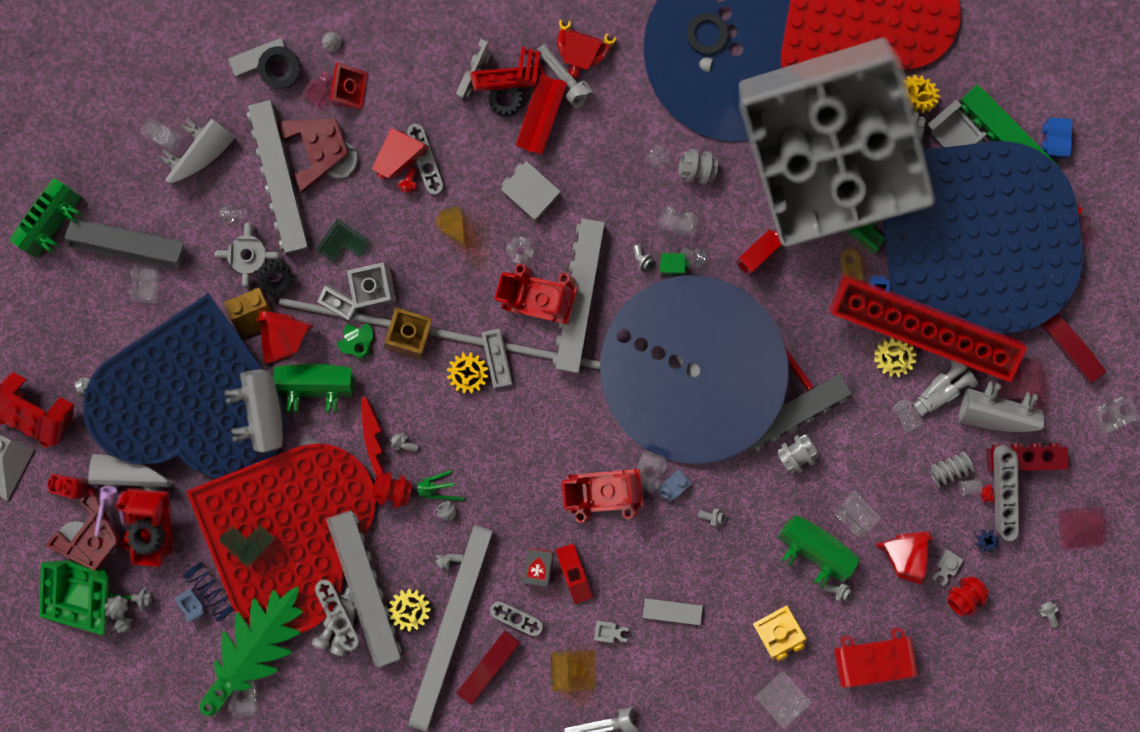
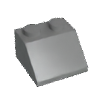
[347,262,397,309]

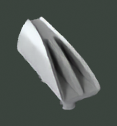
[157,117,235,183]
[958,381,1044,432]
[88,454,173,504]

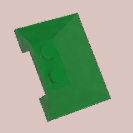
[39,560,108,635]

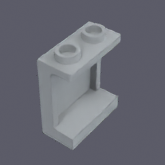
[925,99,986,148]
[501,161,561,222]

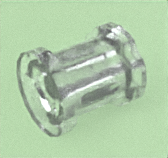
[958,477,982,497]

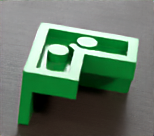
[845,221,885,254]

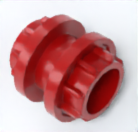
[372,472,412,509]
[947,576,989,617]

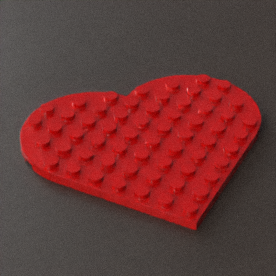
[781,0,960,71]
[186,443,376,633]

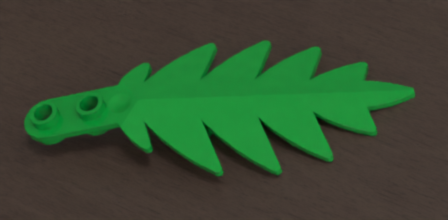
[199,586,302,716]

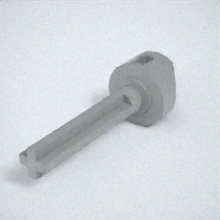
[537,44,594,109]
[564,707,639,732]

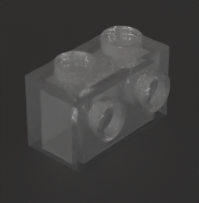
[656,207,699,239]

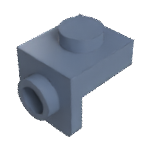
[657,469,691,502]
[175,588,205,623]

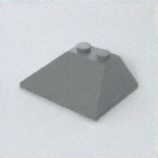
[0,434,35,501]

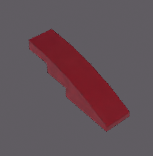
[1040,313,1107,384]
[456,630,520,705]

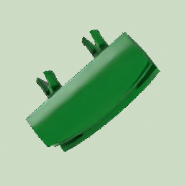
[9,178,82,258]
[273,364,354,414]
[777,515,859,589]

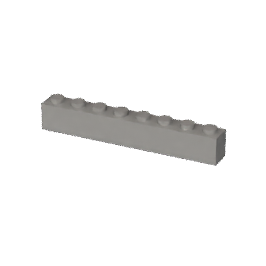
[247,100,310,255]
[552,219,605,375]
[326,511,401,667]

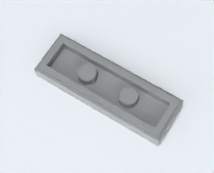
[228,38,285,77]
[481,328,513,388]
[643,598,703,625]

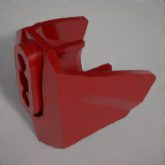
[256,311,314,364]
[875,531,934,585]

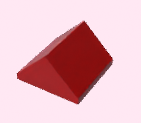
[330,62,368,109]

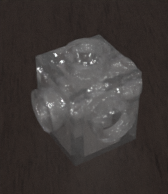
[506,236,535,264]

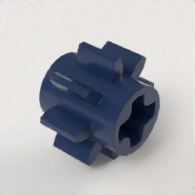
[974,529,999,553]

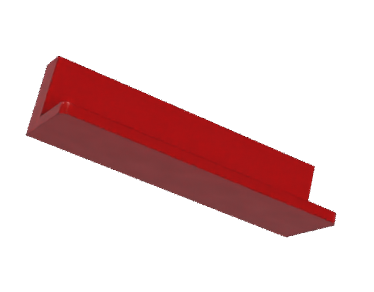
[515,74,567,155]

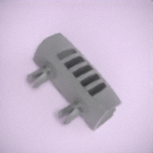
[225,369,283,452]

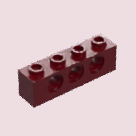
[986,443,1069,471]

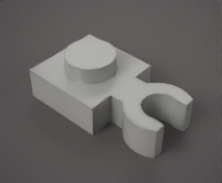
[932,549,963,586]
[594,620,629,643]

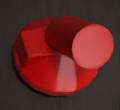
[398,168,417,193]
[980,484,995,505]

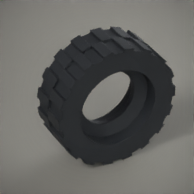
[686,13,728,55]
[257,46,301,89]

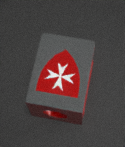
[522,548,553,587]

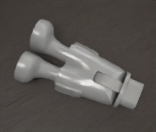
[912,360,978,417]
[312,587,357,657]

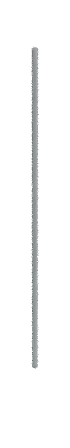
[279,298,600,369]

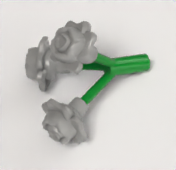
[105,588,152,633]

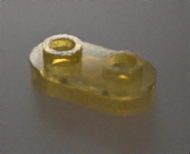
[840,249,863,281]

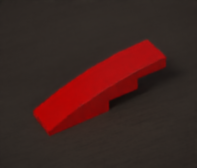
[361,396,385,476]

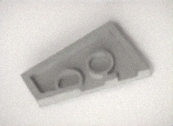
[456,39,491,101]

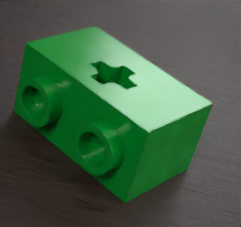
[659,253,689,277]

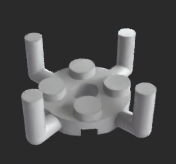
[214,222,283,289]

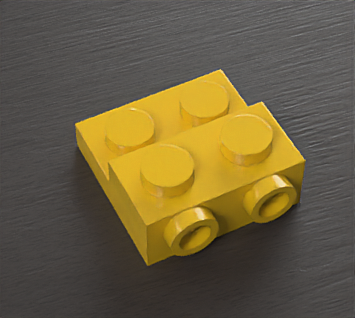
[753,606,807,661]

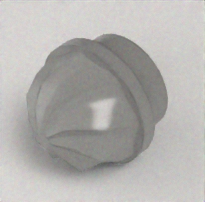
[322,32,342,51]
[75,377,90,396]
[437,501,456,521]

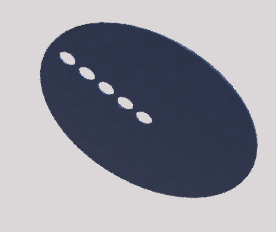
[643,0,790,142]
[600,275,788,464]

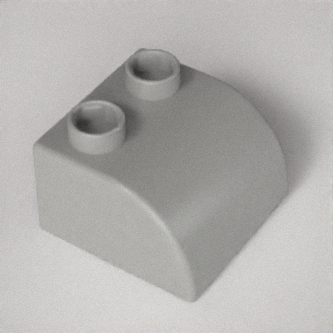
[739,38,934,246]

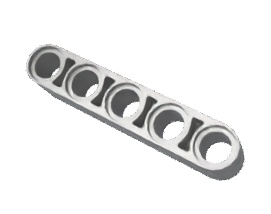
[994,445,1019,541]

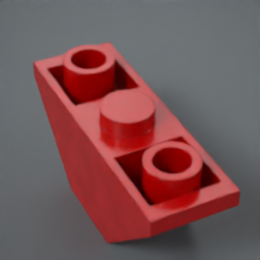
[47,474,88,498]
[555,543,593,604]

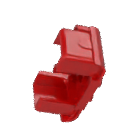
[494,263,579,325]
[0,372,75,448]
[561,469,644,523]
[116,489,174,567]
[834,627,918,687]

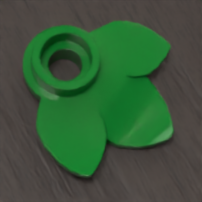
[337,323,373,358]

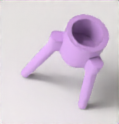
[95,486,126,536]

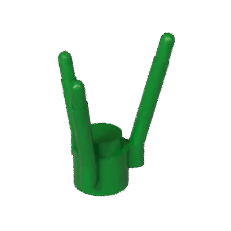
[418,470,465,501]

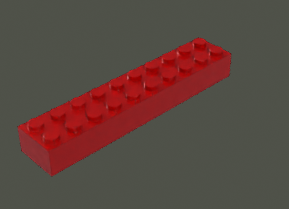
[829,274,1027,382]

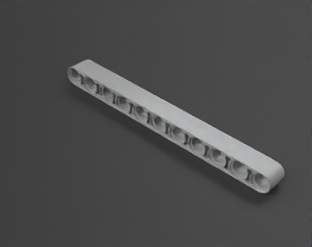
[408,525,493,732]

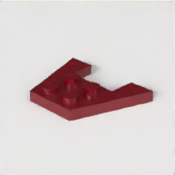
[277,118,349,193]
[45,488,121,570]

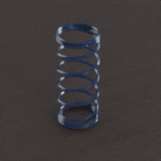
[182,562,234,622]

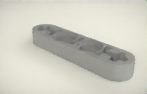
[407,124,444,195]
[315,580,359,651]

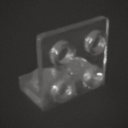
[755,671,812,729]

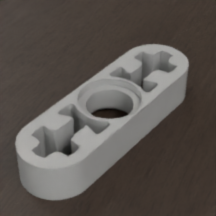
[490,601,543,636]

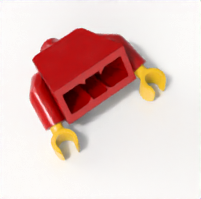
[556,20,616,77]

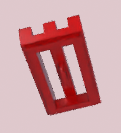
[516,46,540,86]

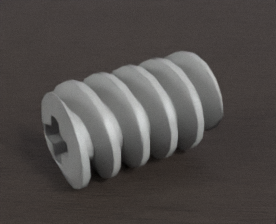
[930,452,974,488]

